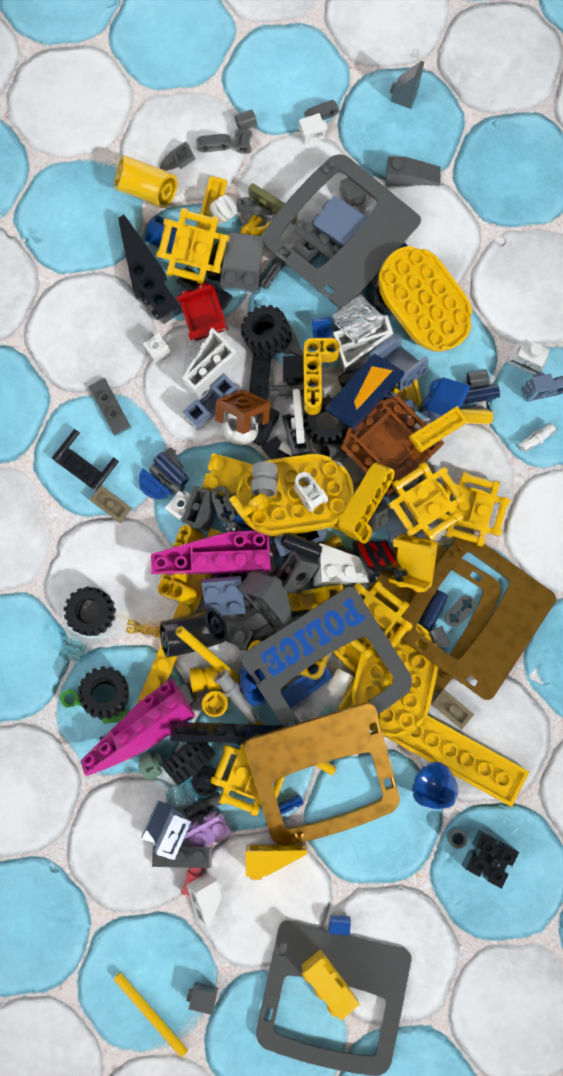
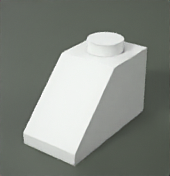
[186,873,222,926]

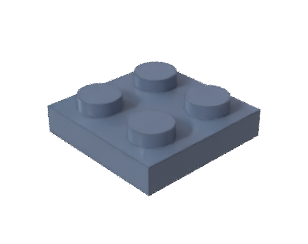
[202,576,246,616]

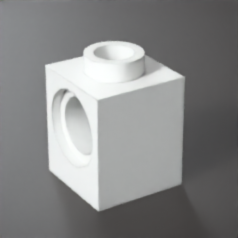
[299,113,327,145]
[143,333,171,365]

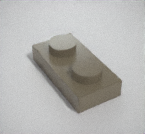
[90,485,132,524]
[431,689,474,729]

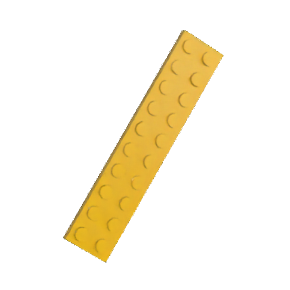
[337,680,529,807]

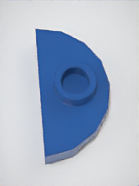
[139,468,172,500]

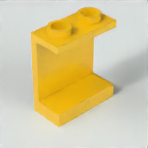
[389,533,438,592]

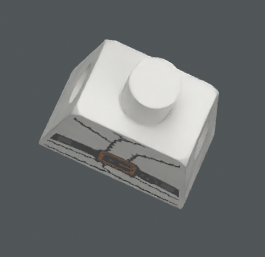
[507,339,550,375]

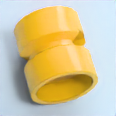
[190,665,221,693]
[202,690,229,717]

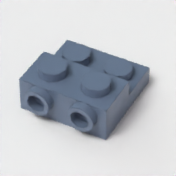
[521,372,563,402]

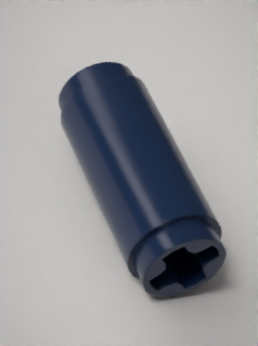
[463,384,500,404]
[153,452,189,488]
[419,590,448,630]

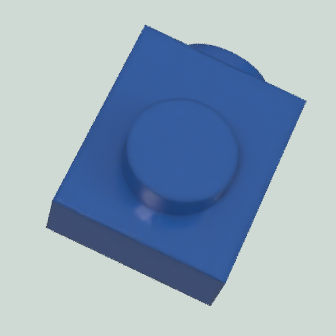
[312,318,333,338]

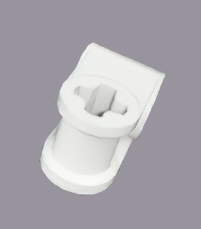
[294,472,328,512]

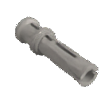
[213,669,260,725]

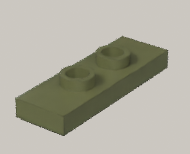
[248,183,298,225]

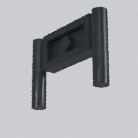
[51,428,119,491]

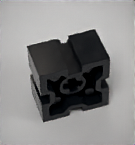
[462,829,519,889]

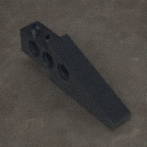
[118,214,182,325]

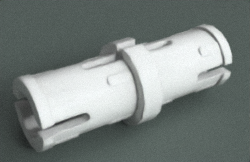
[518,422,556,453]

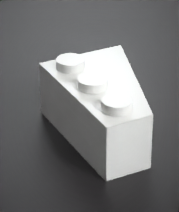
[333,316,393,373]
[182,328,241,399]
[313,543,377,587]

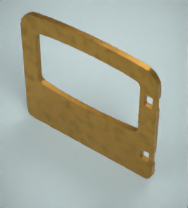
[357,537,501,691]
[397,538,556,700]
[244,702,400,846]

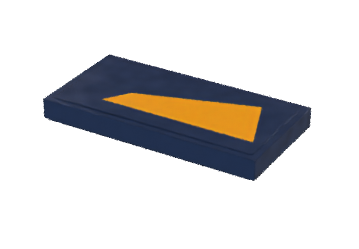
[325,353,405,430]

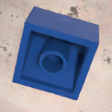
[419,377,471,421]

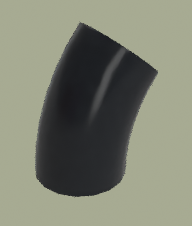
[159,607,227,658]

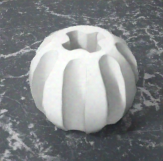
[209,195,237,224]

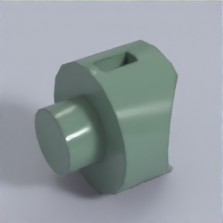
[138,751,165,780]

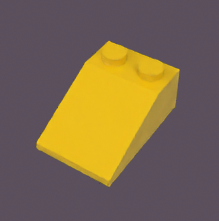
[245,844,307,880]

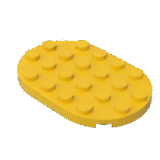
[378,246,472,352]
[236,454,354,536]
[351,623,438,737]

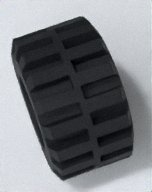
[241,305,292,358]
[303,395,349,446]
[63,586,116,636]
[78,666,129,720]
[162,742,216,785]

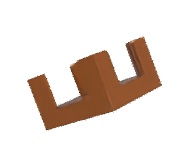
[215,389,271,434]

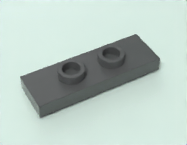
[88,378,132,436]

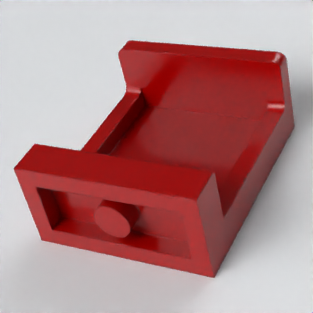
[176,283,229,342]

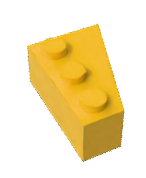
[301,949,360,1021]

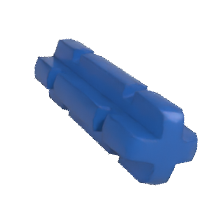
[278,795,304,815]

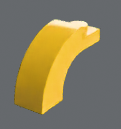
[287,585,343,612]

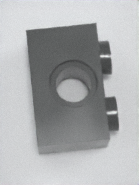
[276,551,319,594]

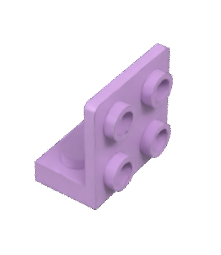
[184,810,232,847]

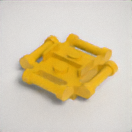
[156,207,230,284]
[387,462,467,541]
[437,471,511,547]
[349,581,413,660]
[210,743,285,817]

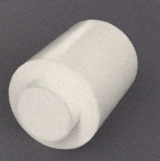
[327,669,355,700]

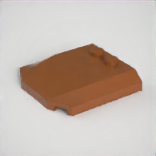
[341,395,445,497]

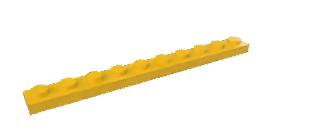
[136,528,223,705]

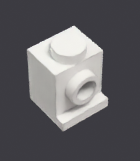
[165,491,191,522]

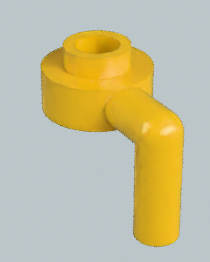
[229,493,269,518]

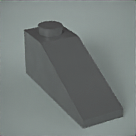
[390,61,425,109]
[386,156,441,186]

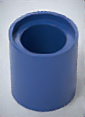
[329,915,351,936]

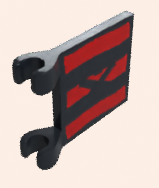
[352,541,408,583]

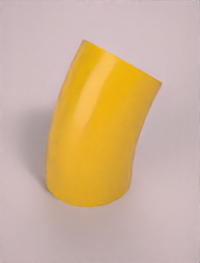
[114,155,178,208]

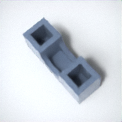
[182,374,238,431]

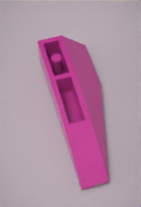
[151,531,270,575]
[80,679,195,776]

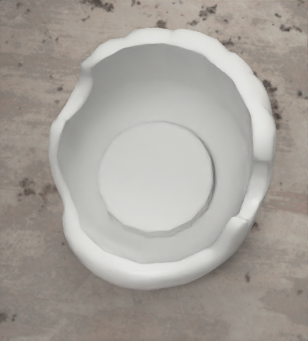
[222,412,258,445]

